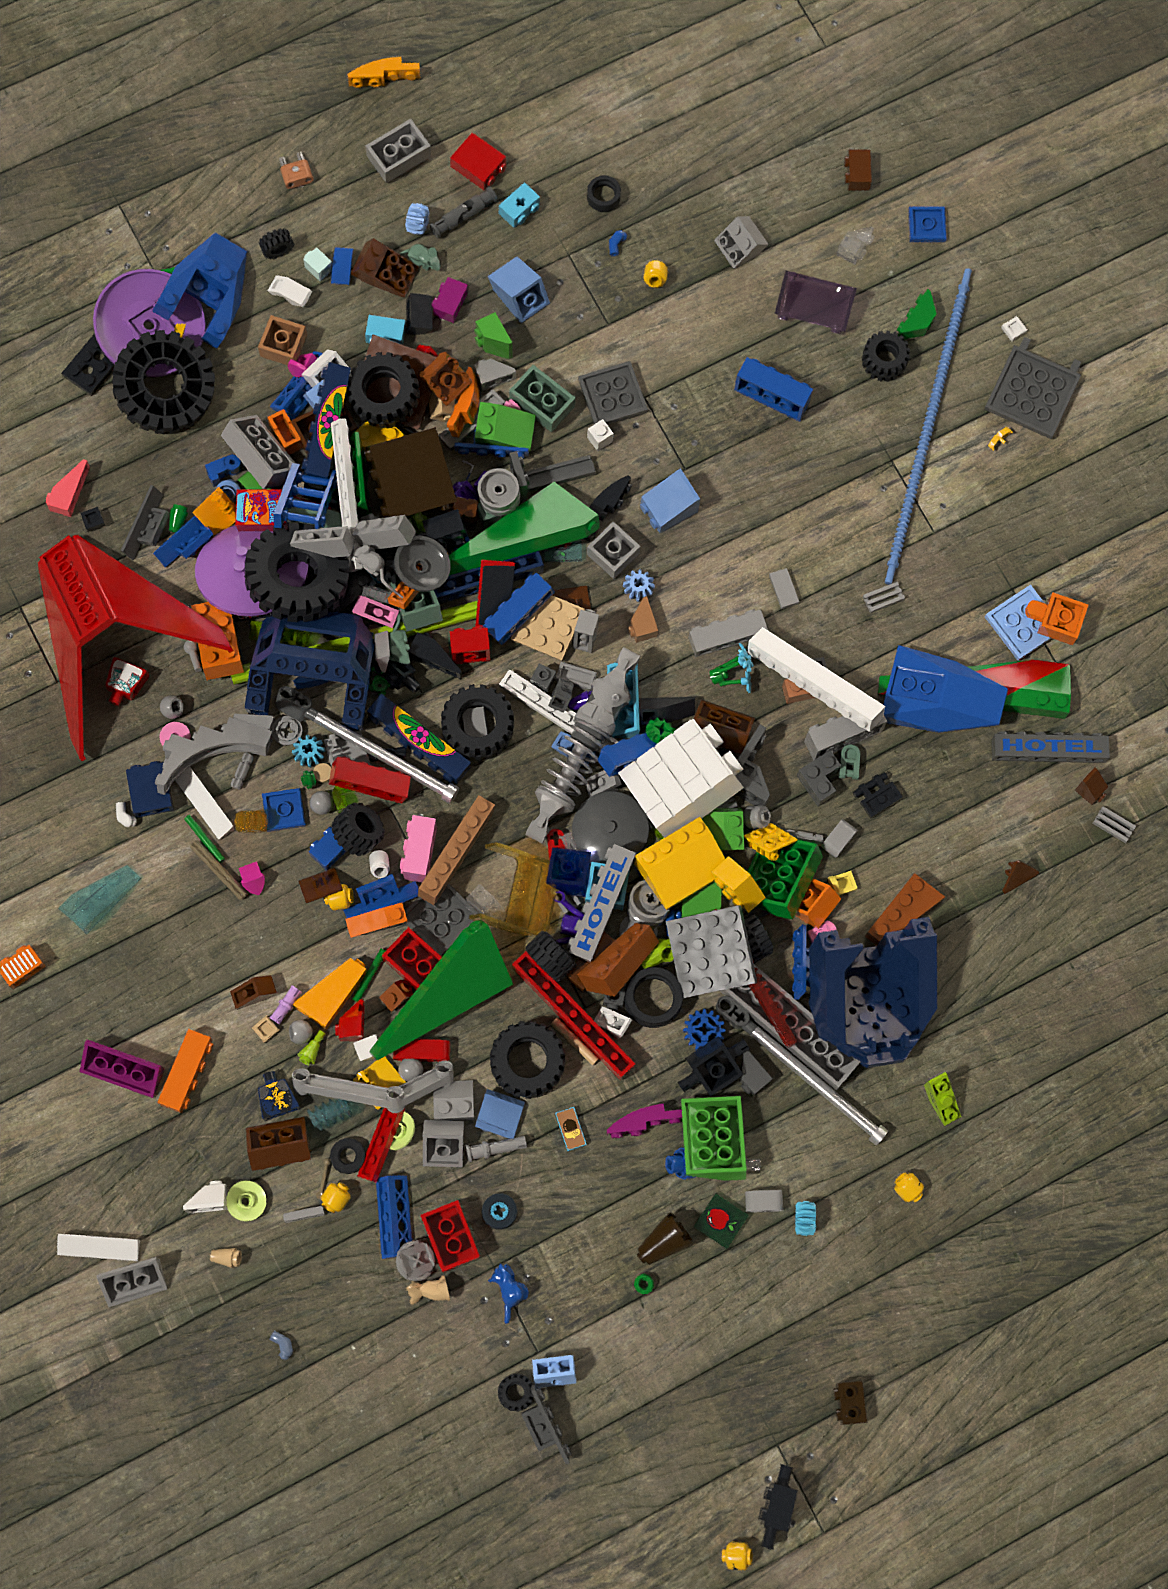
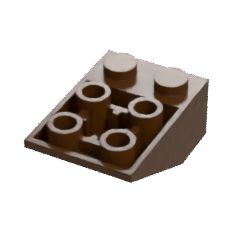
[351,238,419,298]

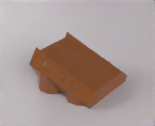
[420,352,472,406]

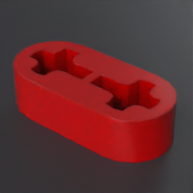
[547,829,566,866]

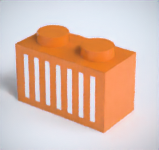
[0,945,46,989]

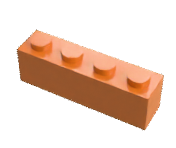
[157,1029,214,1113]

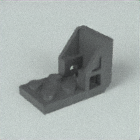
[735,724,770,806]

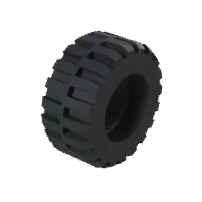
[346,352,420,428]
[441,684,514,761]
[490,1021,565,1099]

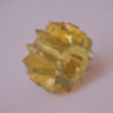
[234,810,268,833]

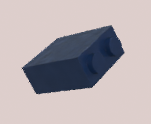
[126,761,174,818]

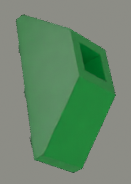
[897,289,937,339]

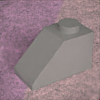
[474,359,516,391]

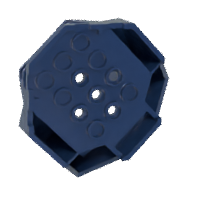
[809,917,937,1068]

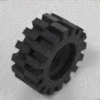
[259,228,294,259]
[498,1374,534,1411]

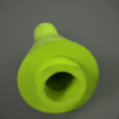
[298,1030,325,1066]

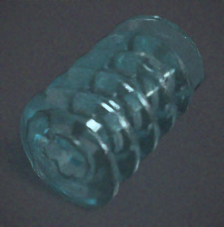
[307,1098,352,1131]

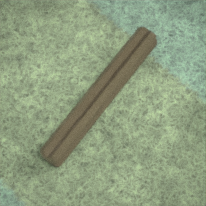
[190,840,248,900]

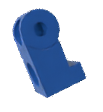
[205,455,242,487]

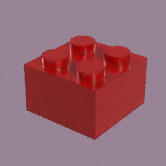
[449,626,490,664]

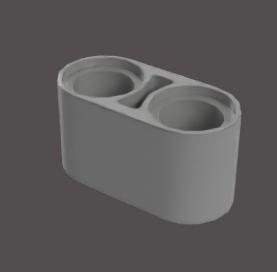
[821,818,858,858]
[745,1190,784,1213]

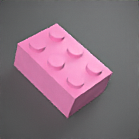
[400,815,437,883]

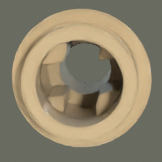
[210,1248,242,1268]

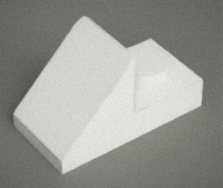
[594,1006,632,1039]

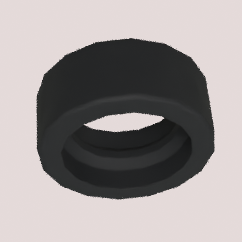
[587,175,621,212]

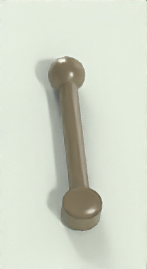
[316,1158,331,1200]

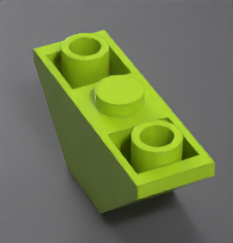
[924,1072,961,1126]

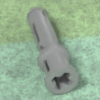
[465,1136,527,1162]

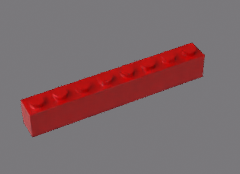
[512,951,635,1081]

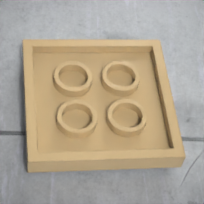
[511,596,585,662]

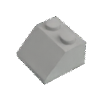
[433,1080,474,1121]
[423,1120,464,1167]

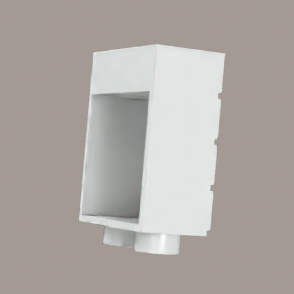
[618,719,744,838]

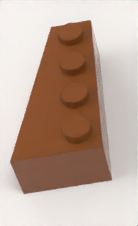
[865,873,945,946]
[577,923,659,997]

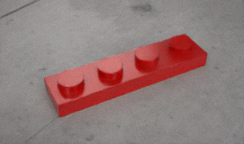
[357,1108,405,1183]

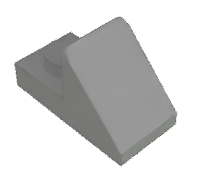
[586,770,621,798]

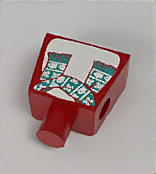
[105,657,149,706]

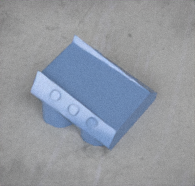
[475,1089,525,1139]

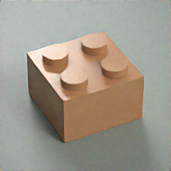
[258,315,307,365]

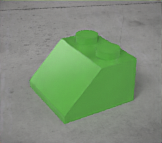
[474,312,513,359]

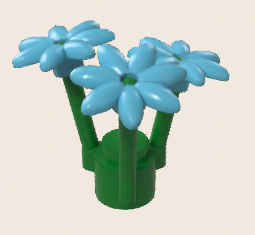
[709,643,754,693]

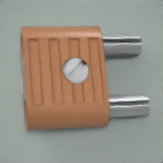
[279,152,314,189]

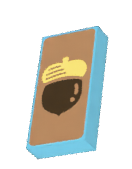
[555,1107,586,1151]

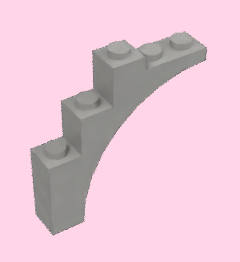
[155,717,273,795]

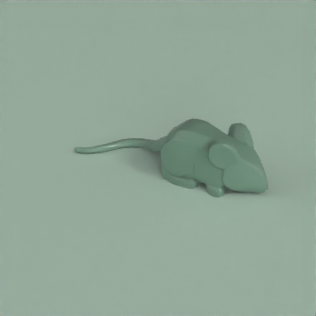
[398,244,440,271]
[388,608,410,664]

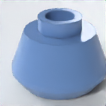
[216,479,240,503]

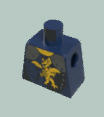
[258,1071,300,1121]

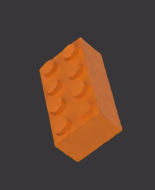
[191,602,244,680]

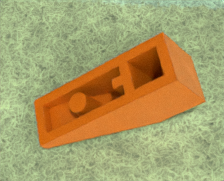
[345,902,407,938]

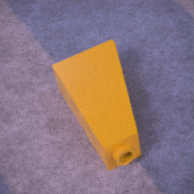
[293,958,367,1030]

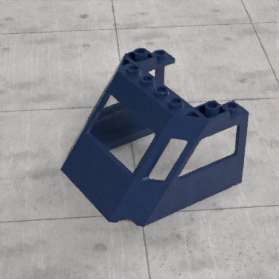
[244,611,375,731]

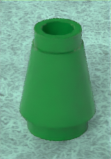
[169,504,189,533]

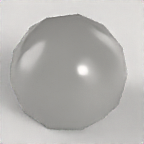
[159,695,184,719]
[309,791,334,815]
[289,1020,313,1045]
[398,1059,423,1081]

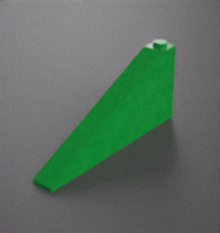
[449,482,600,575]
[369,920,513,1060]

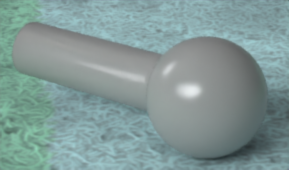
[184,640,202,672]

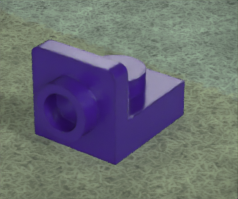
[453,480,479,501]

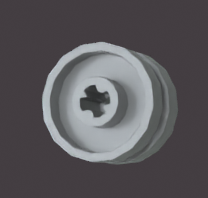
[478,468,520,516]
[627,880,670,929]

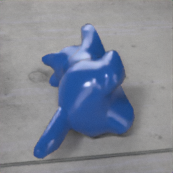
[488,1264,528,1324]

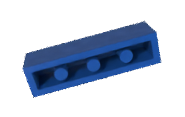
[483,572,555,645]
[598,728,663,777]

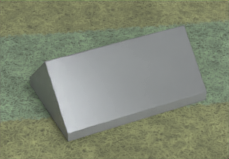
[97,1257,167,1307]

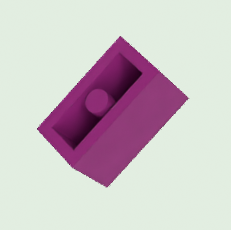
[432,277,468,323]

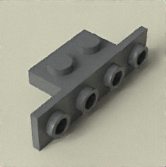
[121,485,170,560]
[521,1384,572,1464]

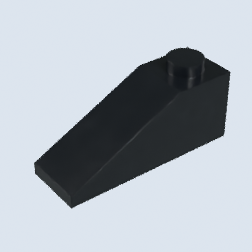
[408,632,462,679]

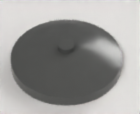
[572,791,649,864]

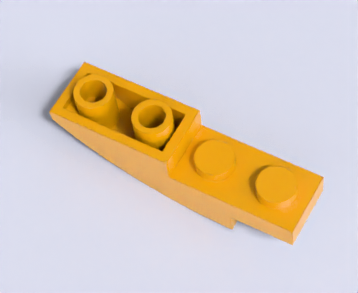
[348,57,420,88]

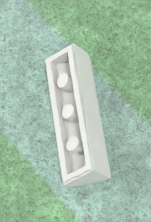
[175,767,235,840]
[57,1234,140,1261]

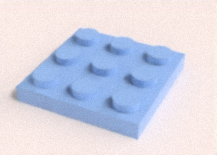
[985,585,1060,661]

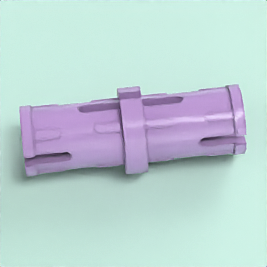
[270,985,302,1025]

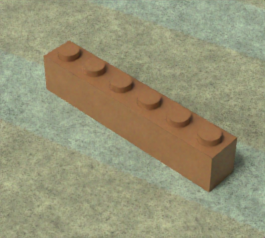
[418,795,495,905]

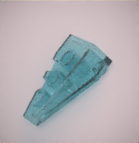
[58,865,141,935]

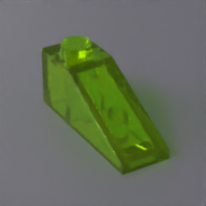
[249,621,310,647]

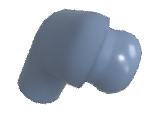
[270,1331,293,1360]

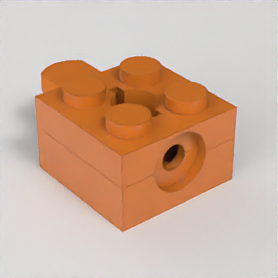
[1025,592,1088,645]

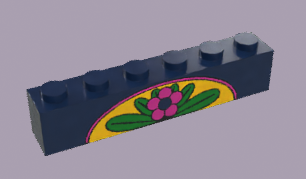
[301,362,351,478]
[367,694,471,784]

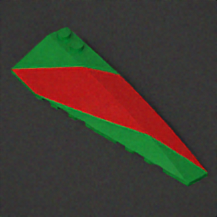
[877,660,1071,719]

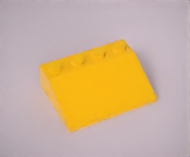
[634,817,725,910]

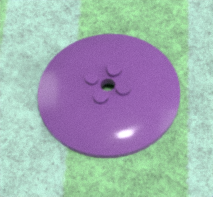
[93,269,205,377]
[195,526,309,616]

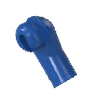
[665,909,681,936]

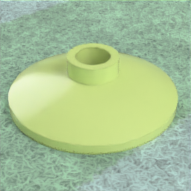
[389,1112,415,1150]
[226,1181,266,1221]

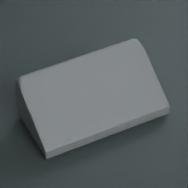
[374,631,390,672]
[462,707,489,737]

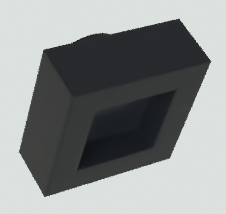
[80,507,105,532]

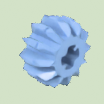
[405,203,429,235]
[623,569,655,602]

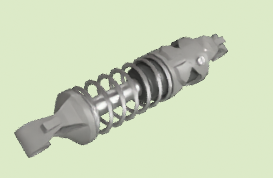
[525,647,641,844]

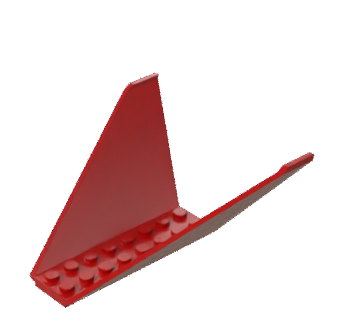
[38,535,234,762]

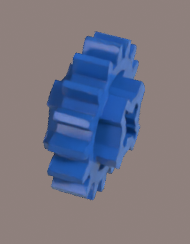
[683,1009,726,1051]

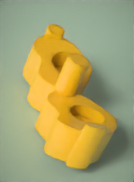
[988,427,1013,451]

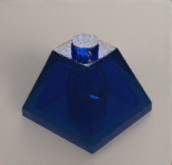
[546,848,591,897]

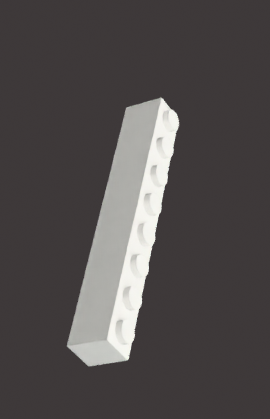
[747,627,885,732]

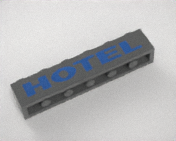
[992,731,1110,763]

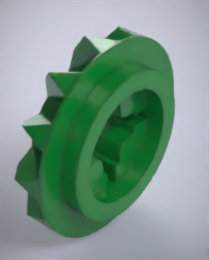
[646,718,675,744]

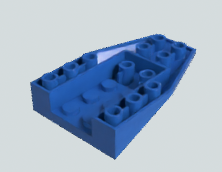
[883,645,1008,733]

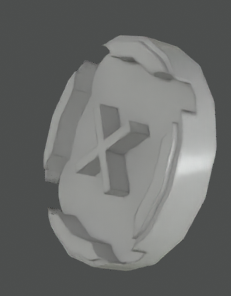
[396,1240,435,1281]

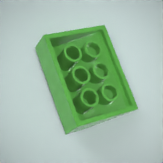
[681,1096,746,1181]

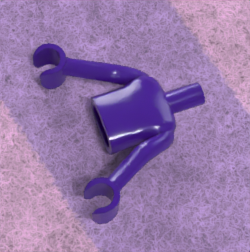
[553,891,584,945]

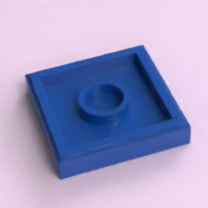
[908,207,947,242]
[262,788,306,832]

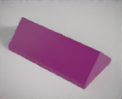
[79,1040,165,1098]

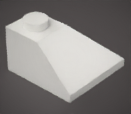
[183,1181,228,1214]

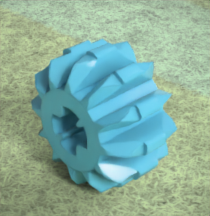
[292,735,325,768]
[795,1201,816,1236]

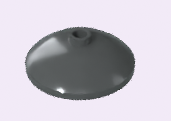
[394,536,450,592]

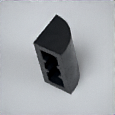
[406,293,432,335]

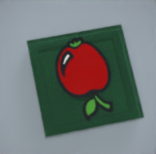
[694,1193,749,1250]

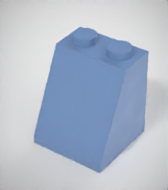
[488,257,550,323]
[640,469,700,533]

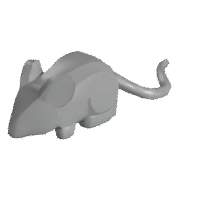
[351,545,403,598]

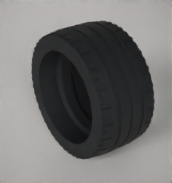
[624,967,683,1028]

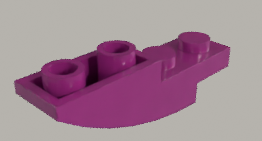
[606,1103,682,1139]

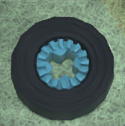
[482,1193,518,1230]

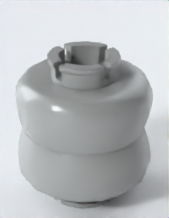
[743,805,771,829]

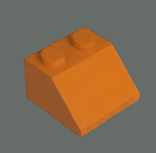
[796,878,841,929]

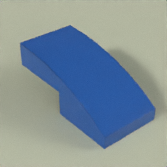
[331,247,353,285]

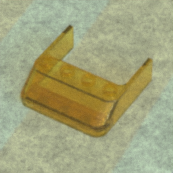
[469,842,561,937]

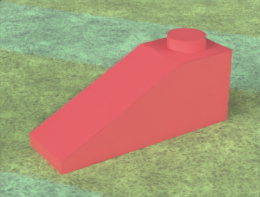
[46,459,90,517]

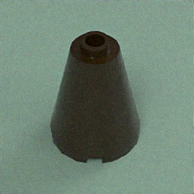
[637,1212,694,1265]

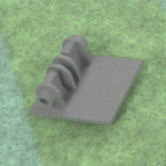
[324,730,370,768]

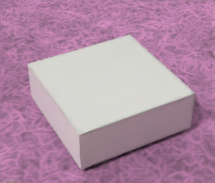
[1001,316,1027,342]

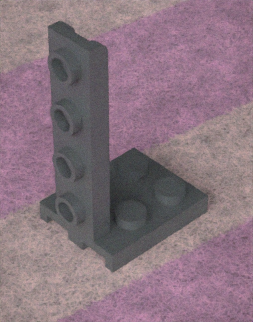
[510,451,596,503]

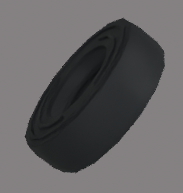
[330,1138,366,1174]

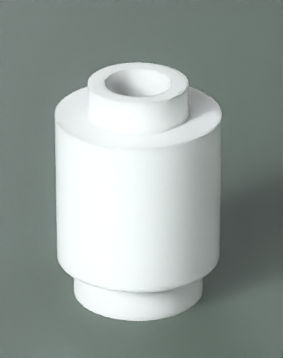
[369,850,390,878]

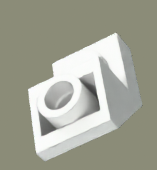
[267,276,312,307]

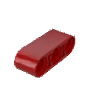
[393,1039,451,1062]

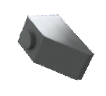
[740,1050,772,1096]

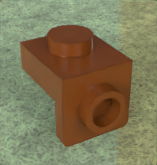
[379,979,414,1012]

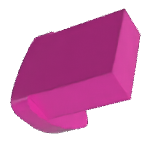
[288,353,317,377]
[239,861,265,895]

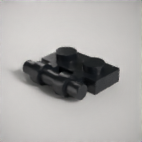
[852,772,903,819]

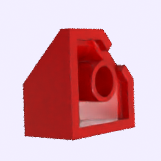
[335,999,365,1042]

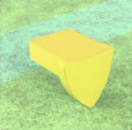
[828,871,858,897]

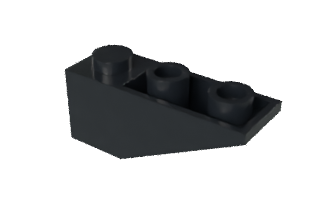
[639,697,695,726]

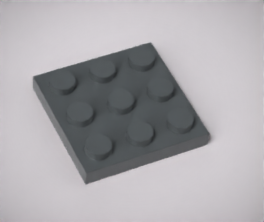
[578,361,648,424]
[405,884,482,957]

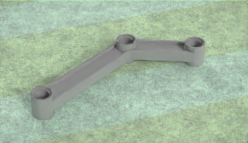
[292,1061,454,1113]

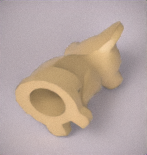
[406,1275,450,1305]

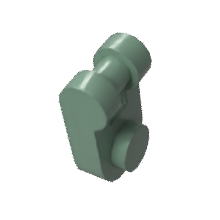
[839,744,860,780]

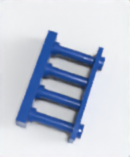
[274,463,338,529]

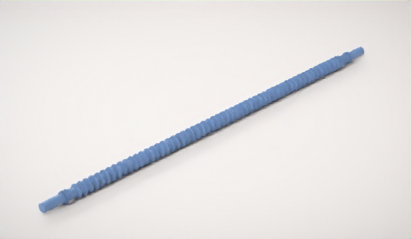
[885,269,972,585]

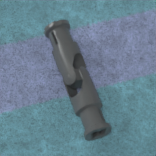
[429,187,497,238]

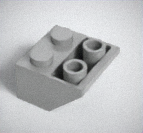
[714,216,769,269]

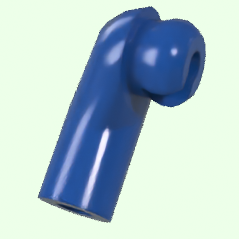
[609,230,627,257]

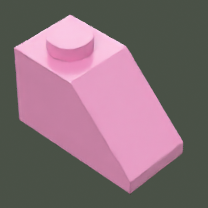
[352,595,399,628]

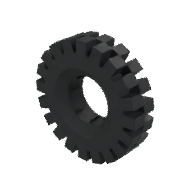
[112,330,215,434]
[244,522,350,622]

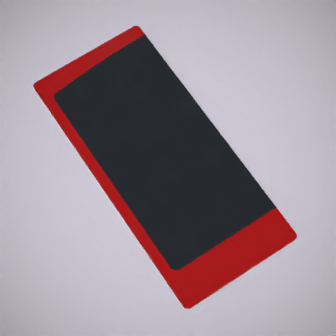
[475,560,515,635]

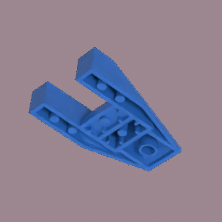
[152,233,247,349]

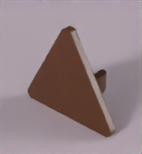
[1002,860,1039,894]

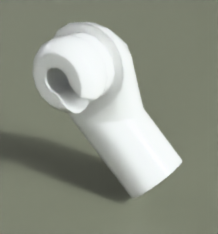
[116,802,137,827]

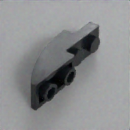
[583,475,632,541]

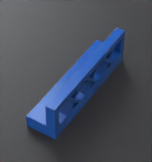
[270,351,323,421]
[376,1176,412,1259]

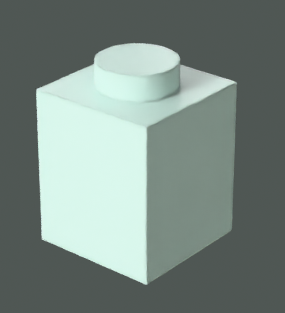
[303,247,333,281]

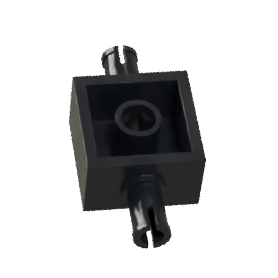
[677,1037,750,1097]
[758,1464,798,1550]

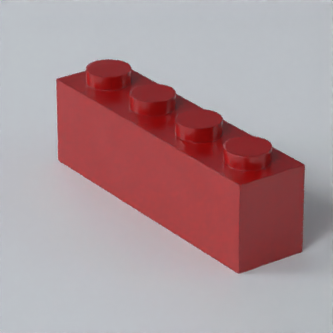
[329,756,411,804]

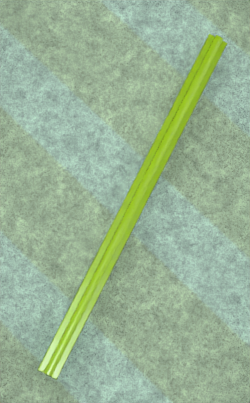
[231,591,514,685]

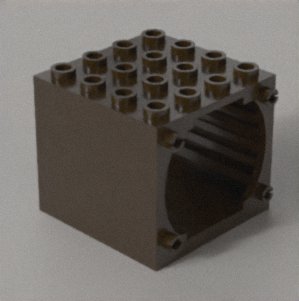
[364,427,457,518]

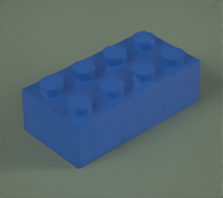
[734,357,813,422]

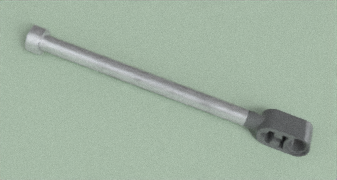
[275,686,459,804]
[715,996,888,1146]

